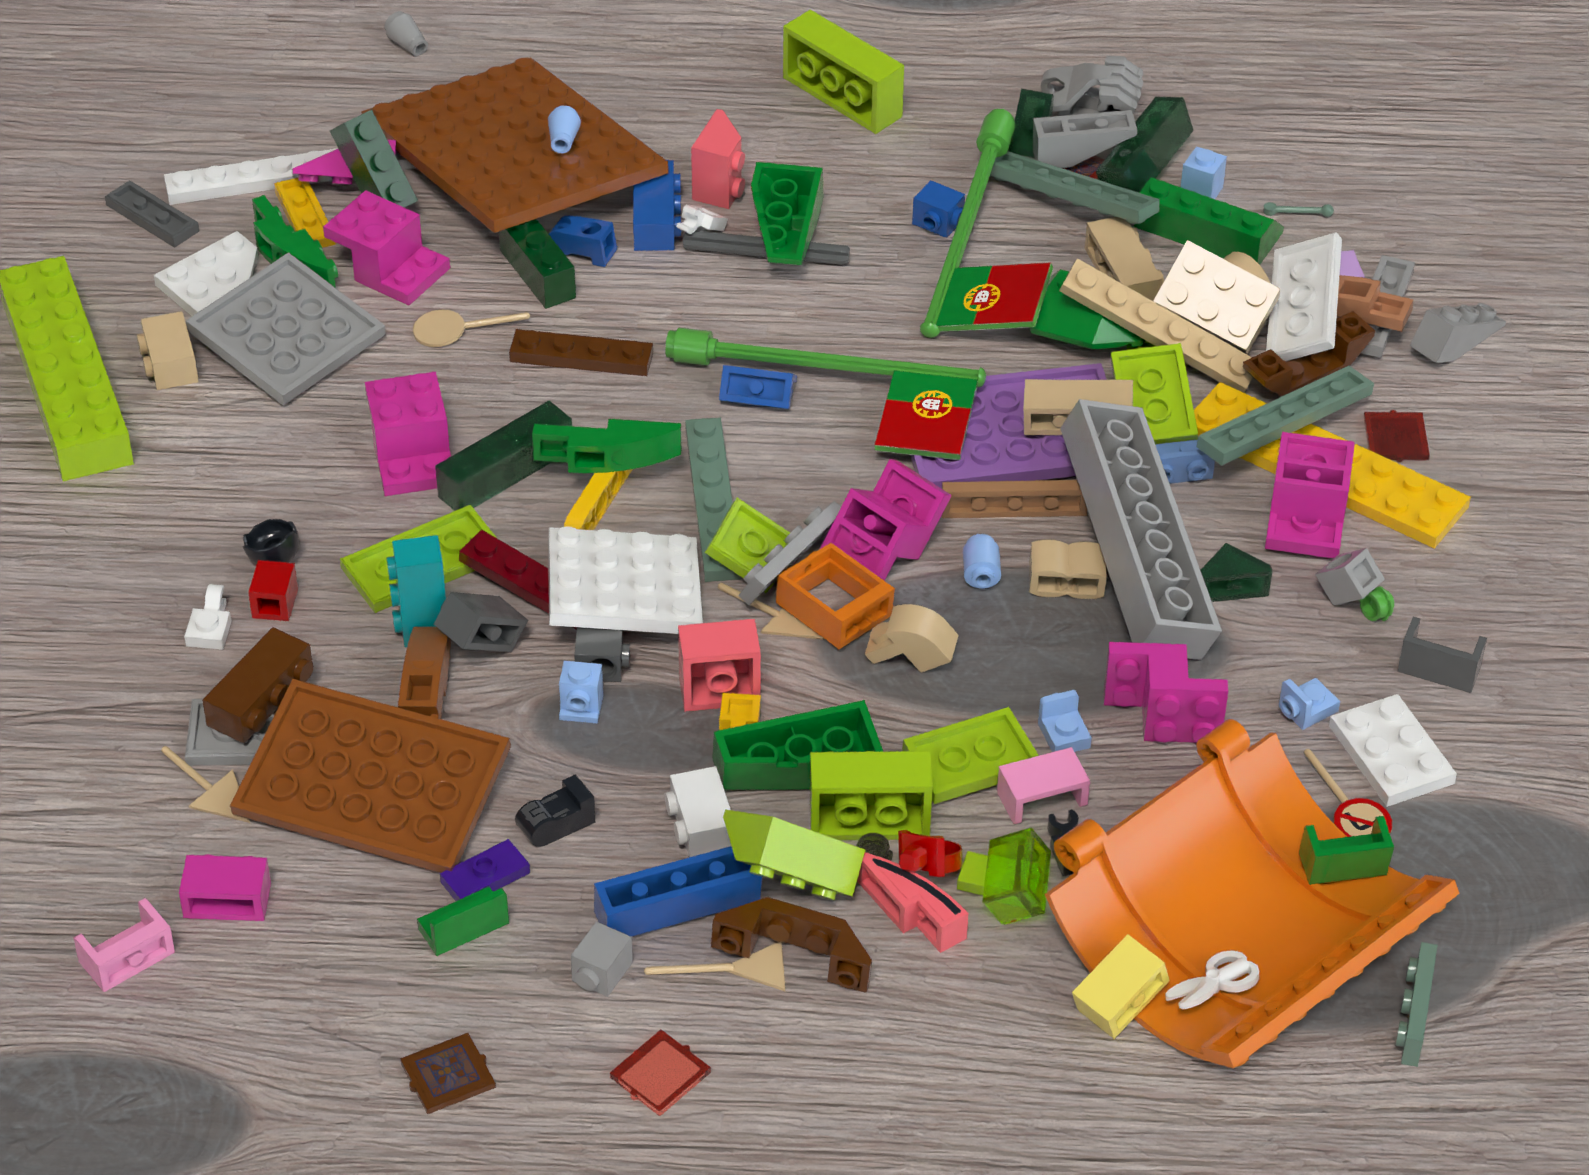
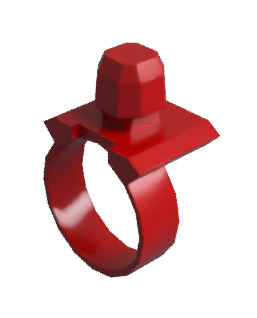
[898,830,962,877]

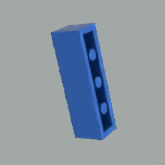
[594,846,762,937]

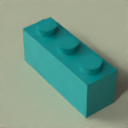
[386,535,446,647]

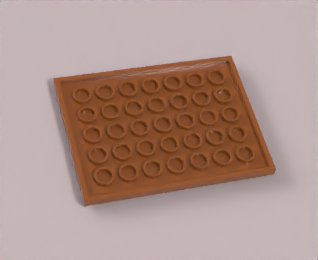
[361,57,668,233]

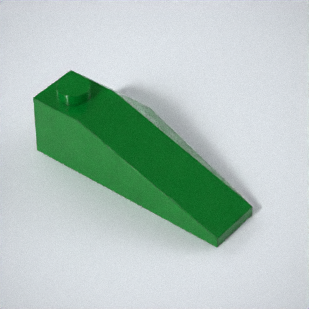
[751,162,824,265]

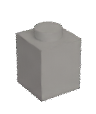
[571,921,633,997]

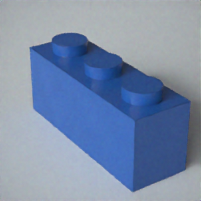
[633,160,681,251]

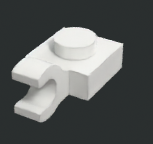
[676,204,728,234]
[184,584,232,650]

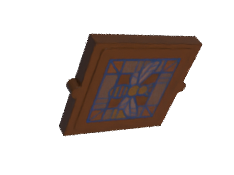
[400,1033,496,1114]

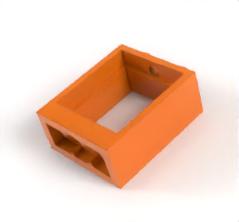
[776,543,895,649]

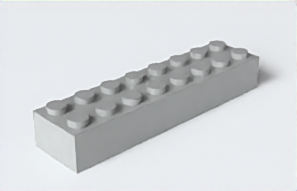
[1060,399,1222,660]

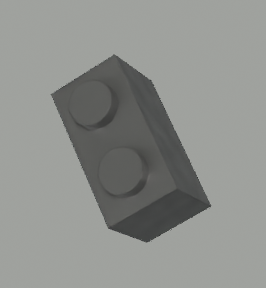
[434,592,528,652]

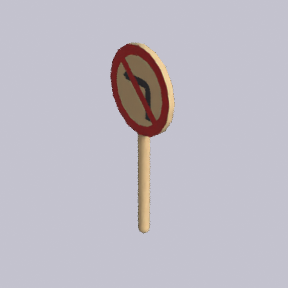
[1304,749,1392,837]

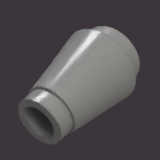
[384,11,428,56]

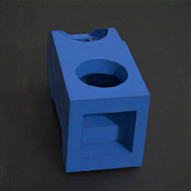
[549,215,617,267]

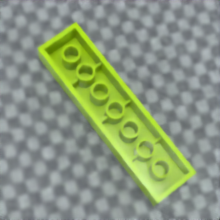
[0,256,134,482]

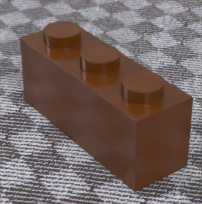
[202,627,314,744]

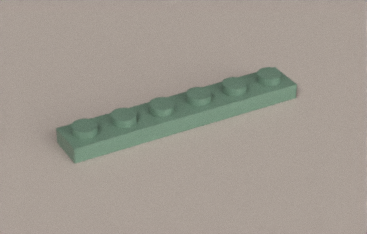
[990,151,1159,224]
[1196,366,1374,466]
[685,417,742,582]

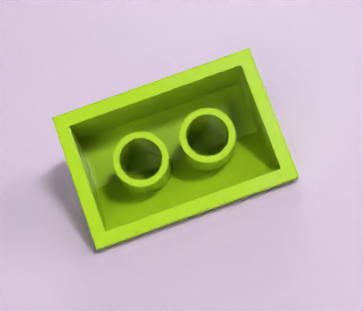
[723,809,865,900]

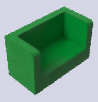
[1299,816,1394,885]

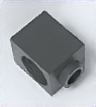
[574,627,630,682]

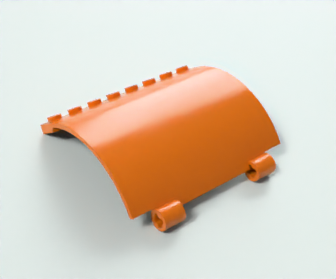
[1045,719,1460,1068]

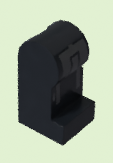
[515,774,596,847]

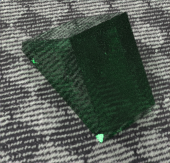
[1008,88,1054,159]
[1200,543,1273,602]

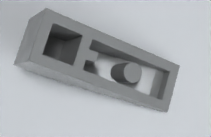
[1033,110,1137,168]

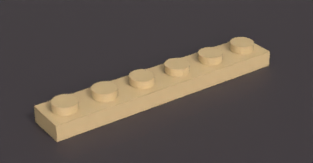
[1059,258,1253,393]

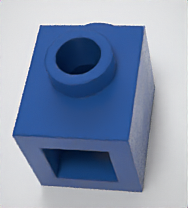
[912,180,965,238]

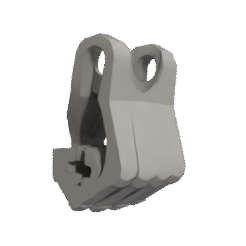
[1034,56,1143,118]

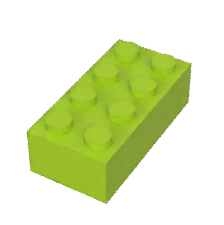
[783,9,904,134]

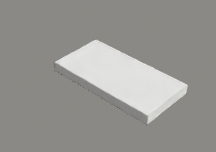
[1266,232,1342,361]

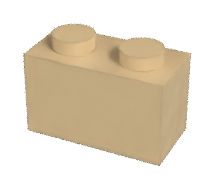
[137,311,199,390]

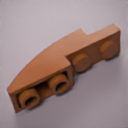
[398,627,452,719]

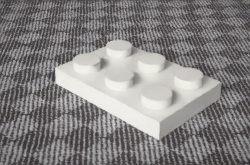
[1329,694,1457,807]

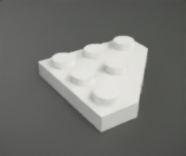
[154,231,259,316]

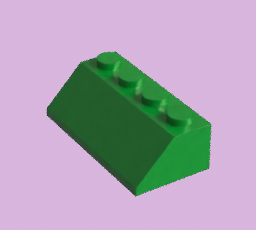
[1134,177,1284,265]

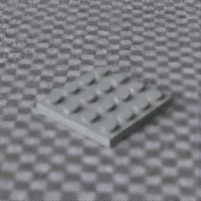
[186,253,385,405]

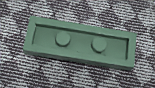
[1395,942,1438,1067]

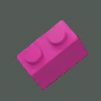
[179,854,271,921]

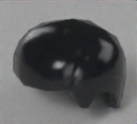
[243,519,300,564]

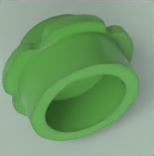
[1360,586,1394,621]

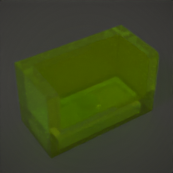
[982,827,1051,925]

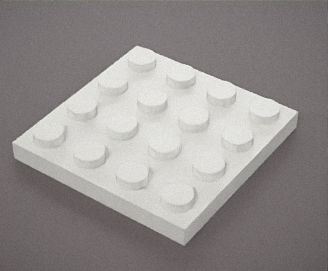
[548,527,703,634]

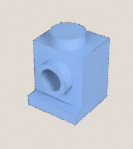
[559,661,603,723]

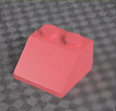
[691,109,745,209]

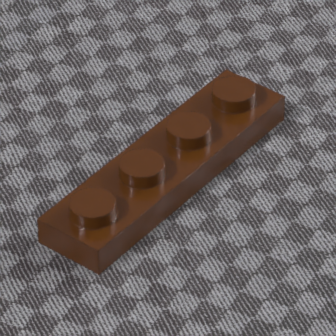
[509,329,653,377]

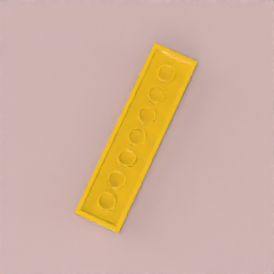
[1194,382,1471,549]

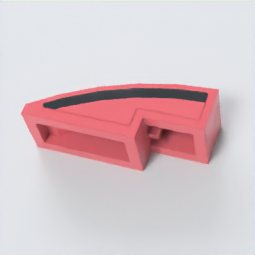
[857,852,969,953]

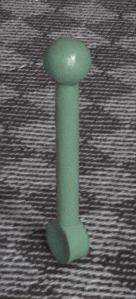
[1263,202,1334,217]

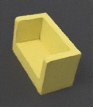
[1072,934,1170,1039]

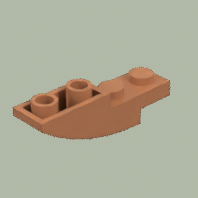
[1336,275,1414,332]

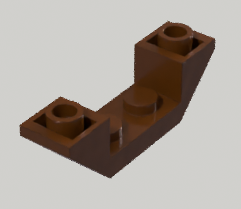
[1243,311,1375,396]
[711,897,872,993]

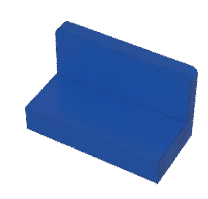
[719,365,797,409]

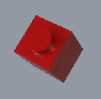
[248,560,298,621]

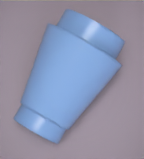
[548,106,581,153]

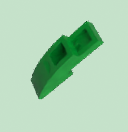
[252,195,338,288]
[532,419,682,473]

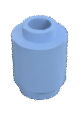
[963,534,1001,589]

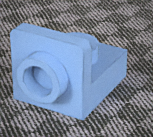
[1279,678,1340,730]
[1038,690,1092,752]

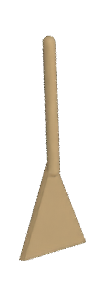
[644,942,785,991]

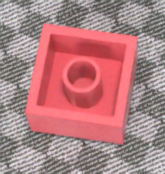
[678,619,761,712]

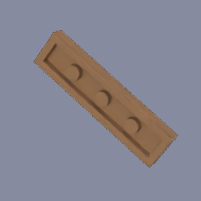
[941,480,1088,518]

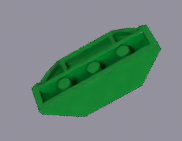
[1028,269,1145,349]

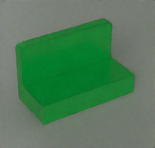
[417,887,509,956]

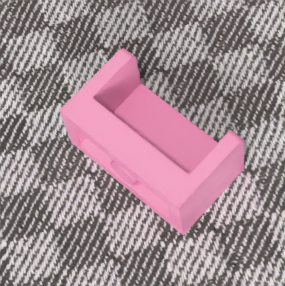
[997,747,1090,824]
[73,898,175,992]

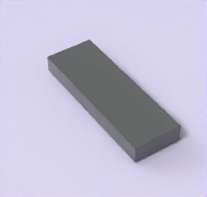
[105,180,199,248]

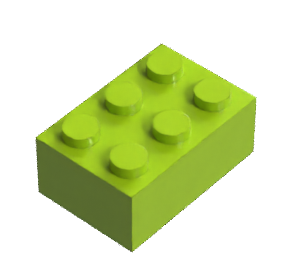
[809,751,933,841]

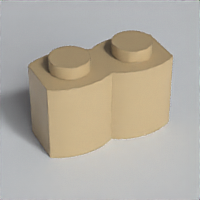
[1029,540,1106,599]

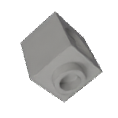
[1315,548,1385,606]

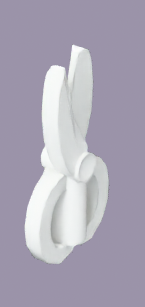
[1165,950,1259,1009]

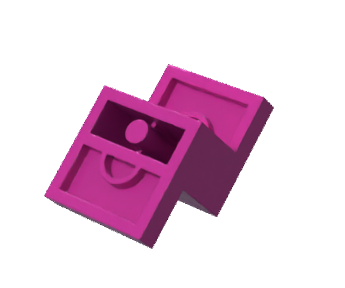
[323,190,450,306]
[365,371,456,496]
[1265,432,1355,558]
[820,459,952,581]
[1103,642,1229,743]

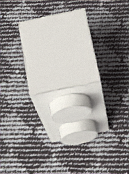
[664,766,731,857]

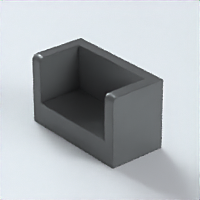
[1397,617,1487,693]

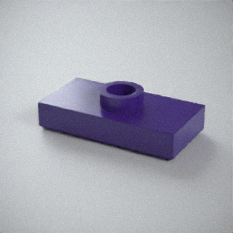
[440,839,530,901]

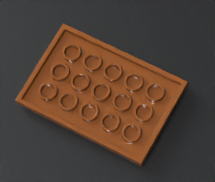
[230,679,511,873]

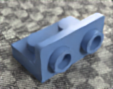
[1156,440,1215,484]

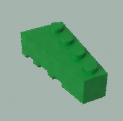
[712,700,884,790]

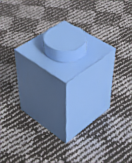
[1181,146,1227,199]

